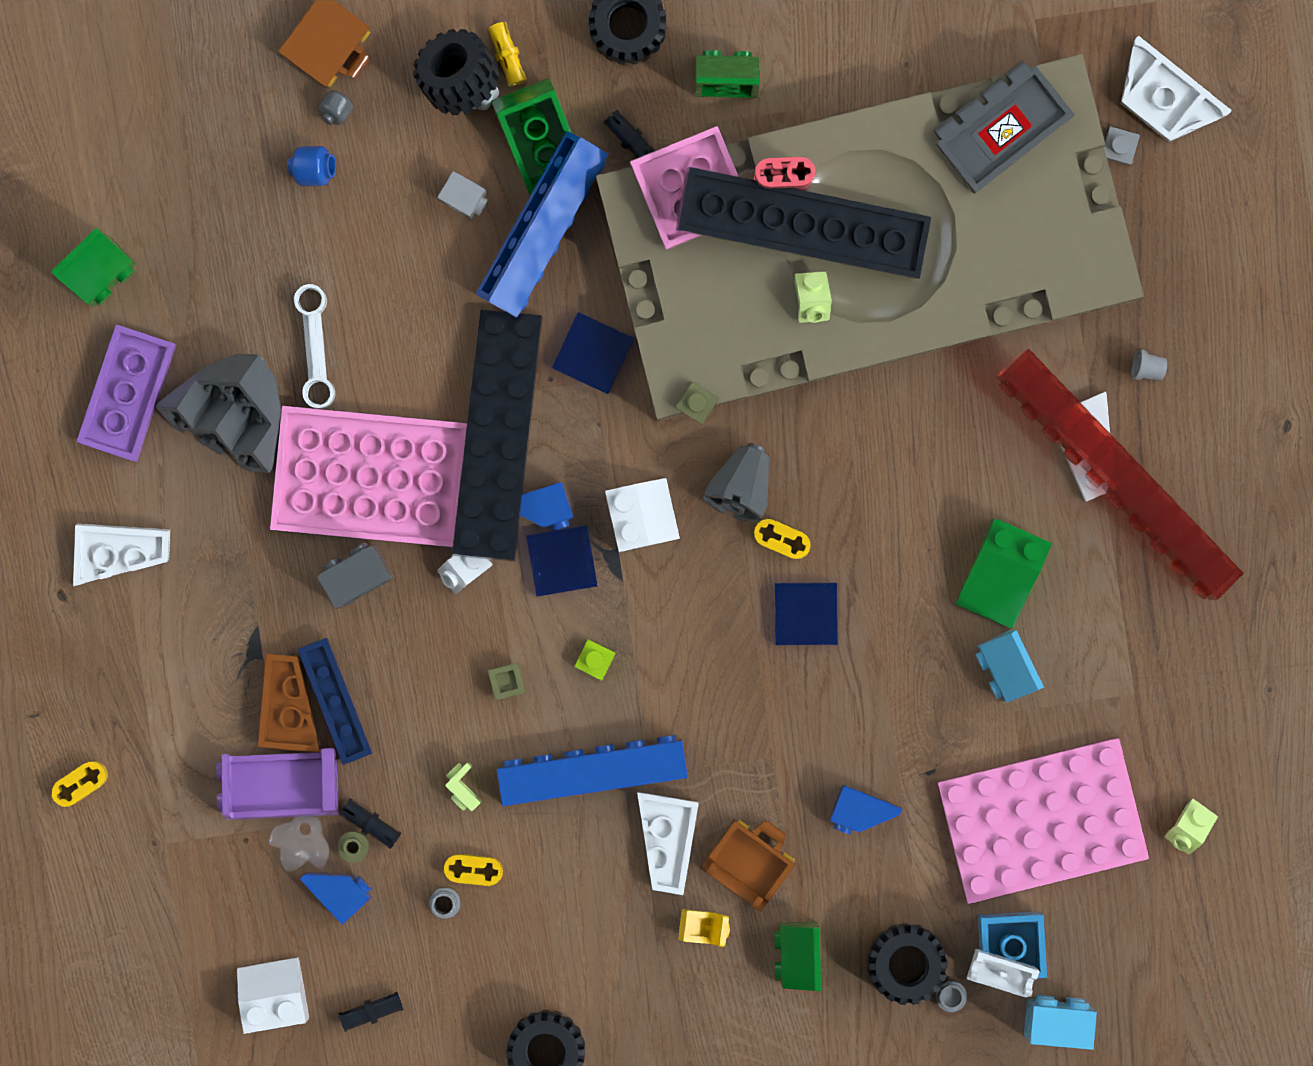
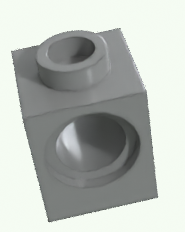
[437,171,488,220]

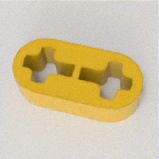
[754,519,811,559]
[52,761,108,807]
[444,854,503,886]

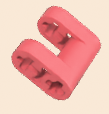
[753,157,816,191]

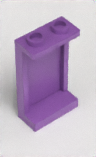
[216,748,339,820]

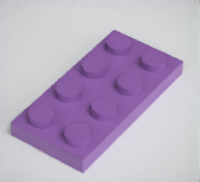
[76,324,176,462]

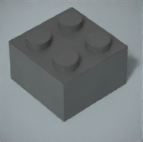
[317,543,395,609]

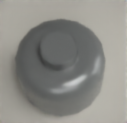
[318,90,353,125]

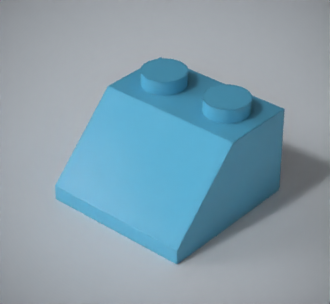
[975,630,1044,703]

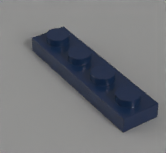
[298,638,373,765]

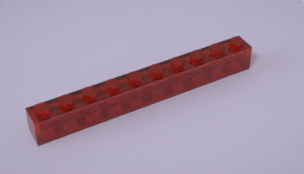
[996,348,1244,600]

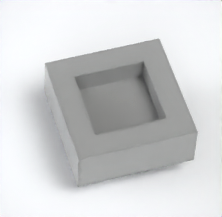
[1104,126,1140,166]

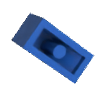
[520,482,574,531]
[829,784,902,835]
[300,872,372,925]

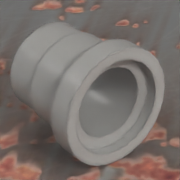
[1131,349,1167,381]
[429,887,461,919]

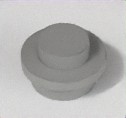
[936,981,967,1012]

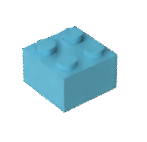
[1024,994,1097,1050]

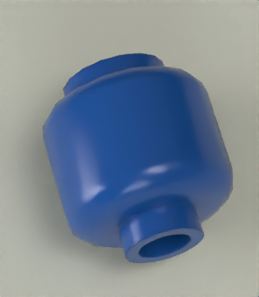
[288,146,336,186]

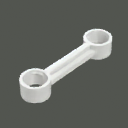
[294,284,335,409]

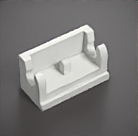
[966,949,1039,998]

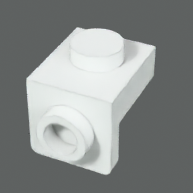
[437,556,492,594]

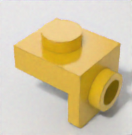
[678,909,730,947]

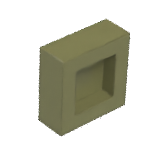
[676,381,719,425]
[488,663,526,700]

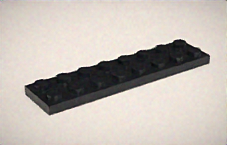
[675,167,931,279]
[452,310,543,562]

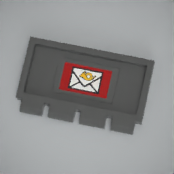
[934,60,1075,194]

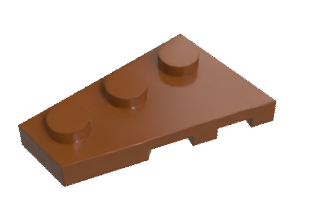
[258,654,321,752]

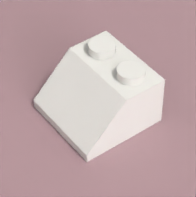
[605,478,680,552]
[237,957,309,1034]

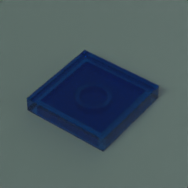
[552,312,634,395]
[526,525,598,597]
[775,583,838,645]

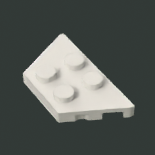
[1120,36,1232,142]

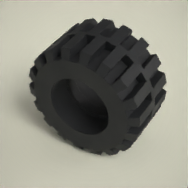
[588,0,666,65]
[413,29,499,115]
[867,923,948,1005]
[506,1010,585,1066]

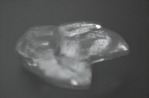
[268,816,329,872]

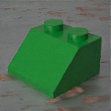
[774,922,821,991]

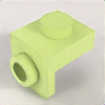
[794,272,832,323]
[445,762,482,811]
[1165,799,1218,854]

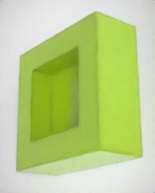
[574,639,616,681]

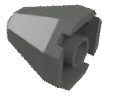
[702,443,769,523]

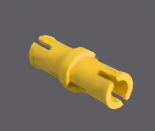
[487,22,527,87]

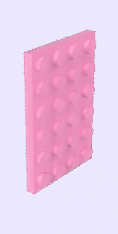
[270,406,467,547]
[937,737,1149,904]

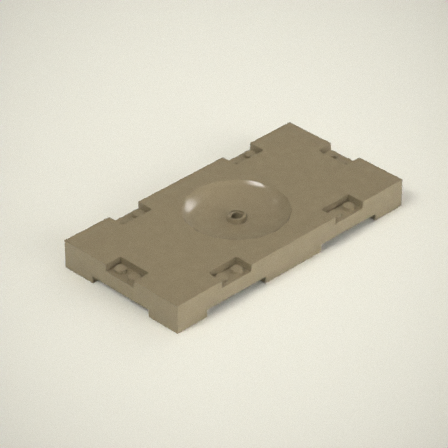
[596,54,1144,421]

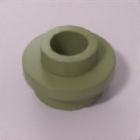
[338,831,369,863]

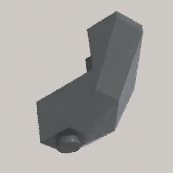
[156,354,281,473]

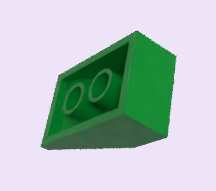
[695,50,760,98]
[492,78,571,194]
[51,228,137,307]
[955,518,1053,629]

